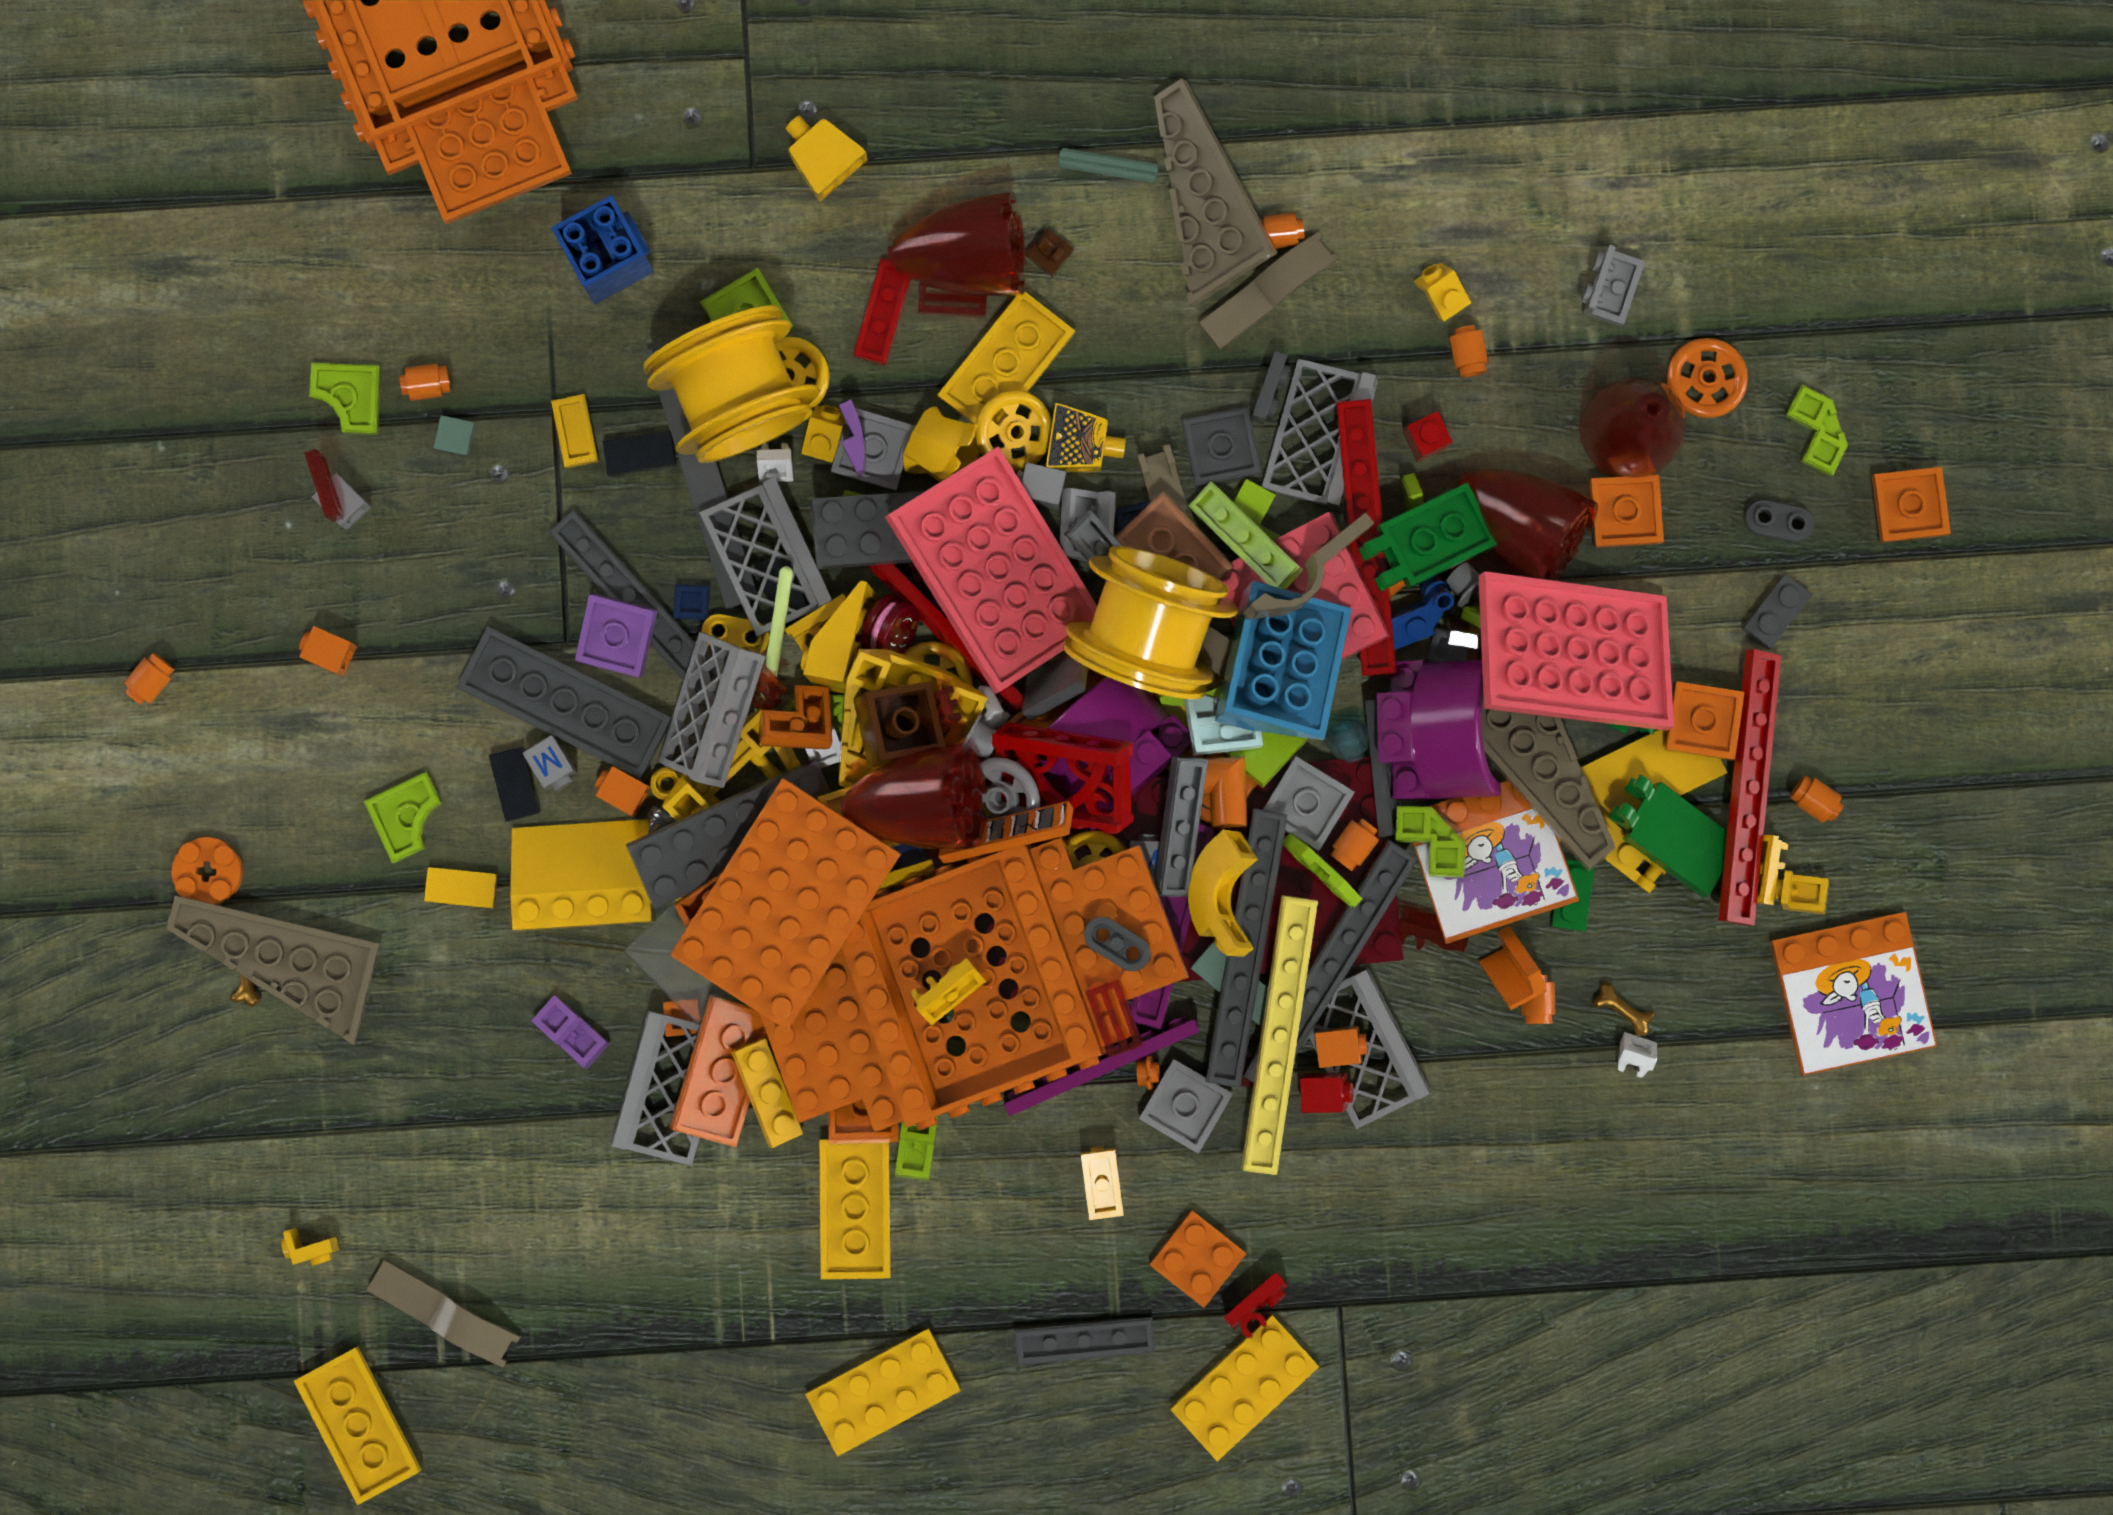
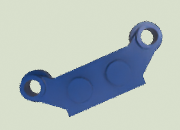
[1392,576,1454,650]

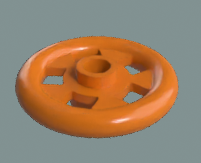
[1667,338,1748,418]

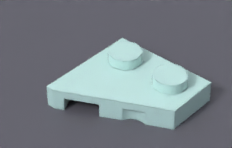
[1184,695,1263,756]

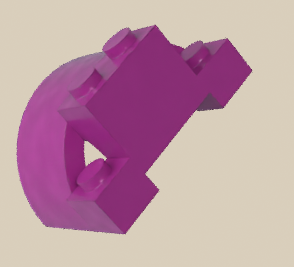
[1377,659,1501,800]
[1037,677,1192,831]

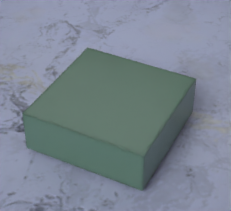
[433,415,476,457]

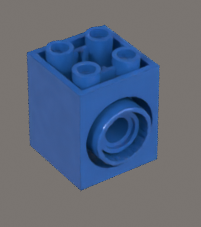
[551,195,654,304]

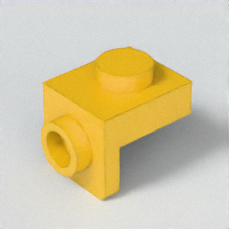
[1414,263,1471,322]
[801,405,846,463]
[1776,870,1829,915]
[281,1228,340,1266]

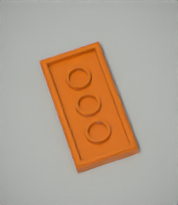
[669,995,769,1147]

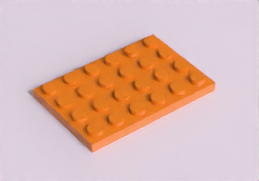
[670,778,902,1031]

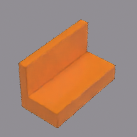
[1479,926,1547,1010]

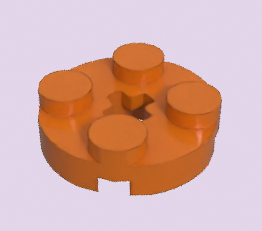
[171,837,244,905]

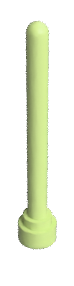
[751,566,793,714]

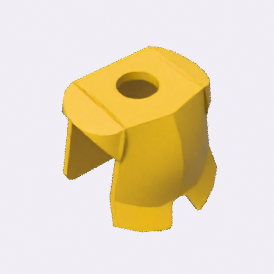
[903,406,980,482]

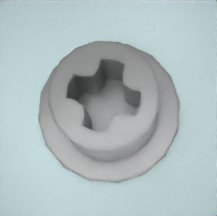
[1446,562,1480,609]
[958,714,996,760]

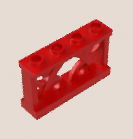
[992,723,1134,834]

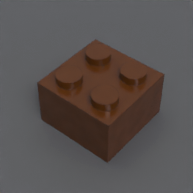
[853,681,946,768]

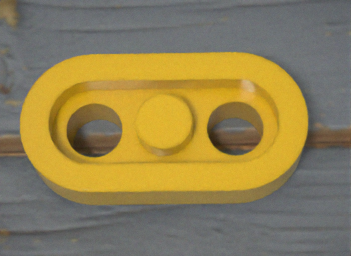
[702,614,770,654]

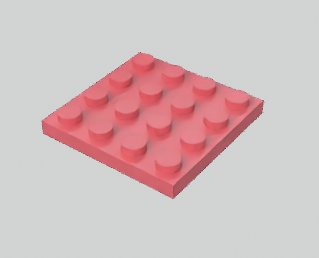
[1220,512,1390,661]

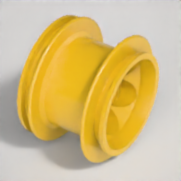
[643,305,820,463]
[1063,546,1238,699]

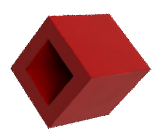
[1403,411,1453,463]
[1300,1073,1353,1113]

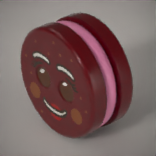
[861,594,919,655]

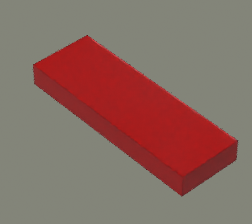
[853,258,914,366]

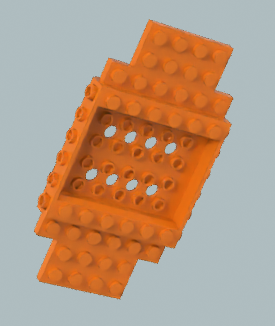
[302,0,578,225]
[759,837,1189,1132]

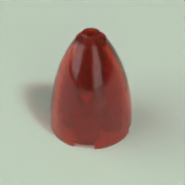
[888,191,1026,297]
[1579,376,1686,478]
[1455,468,1598,581]
[841,743,987,850]

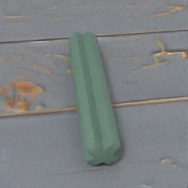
[1058,148,1158,183]

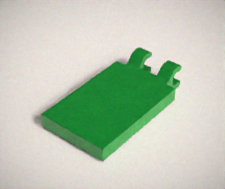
[1358,482,1499,592]
[1608,774,1727,898]

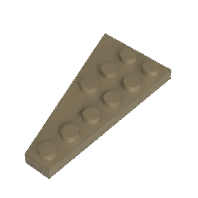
[1154,78,1277,307]
[1482,698,1616,872]
[167,896,381,1045]

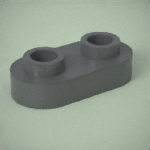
[1744,500,1814,543]
[1084,917,1151,971]

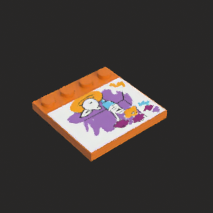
[1413,781,1579,944]
[1770,912,1937,1075]

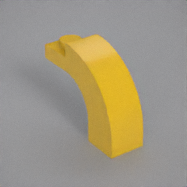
[1188,830,1258,957]

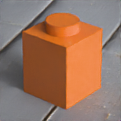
[299,626,357,677]
[595,766,651,818]
[1315,1026,1368,1068]

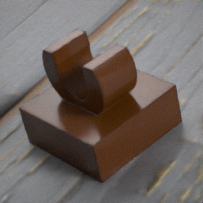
[1026,228,1074,278]

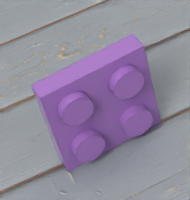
[575,593,658,678]

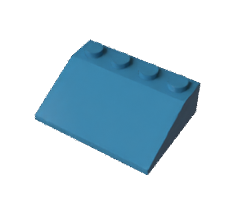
[1215,581,1352,740]

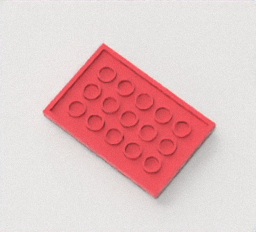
[885,446,1097,694]
[1479,571,1674,731]

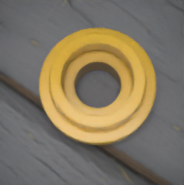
[650,767,682,801]

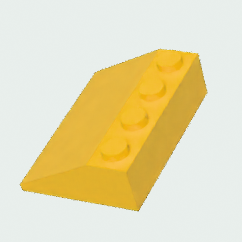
[510,819,656,931]

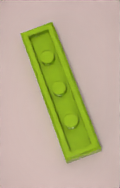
[1188,481,1303,589]

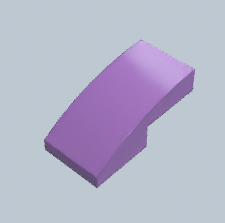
[839,399,866,478]
[531,995,610,1069]

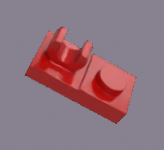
[1224,1272,1288,1339]

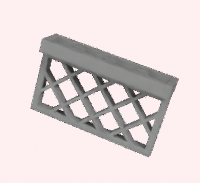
[1262,359,1378,512]
[699,477,832,637]
[658,632,766,788]
[1309,968,1431,1129]
[610,1010,701,1166]

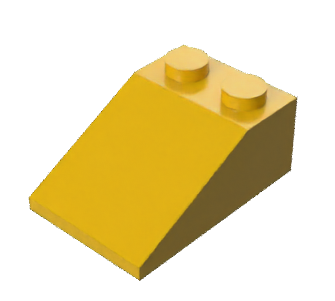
[801,581,880,694]

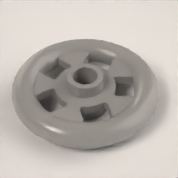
[965,758,1040,823]

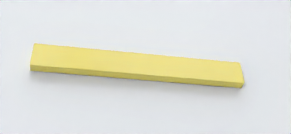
[1241,895,1318,1175]

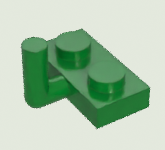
[1550,859,1595,932]

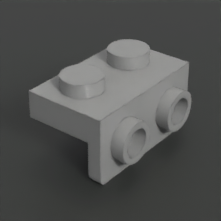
[1581,244,1645,327]
[1060,488,1116,561]

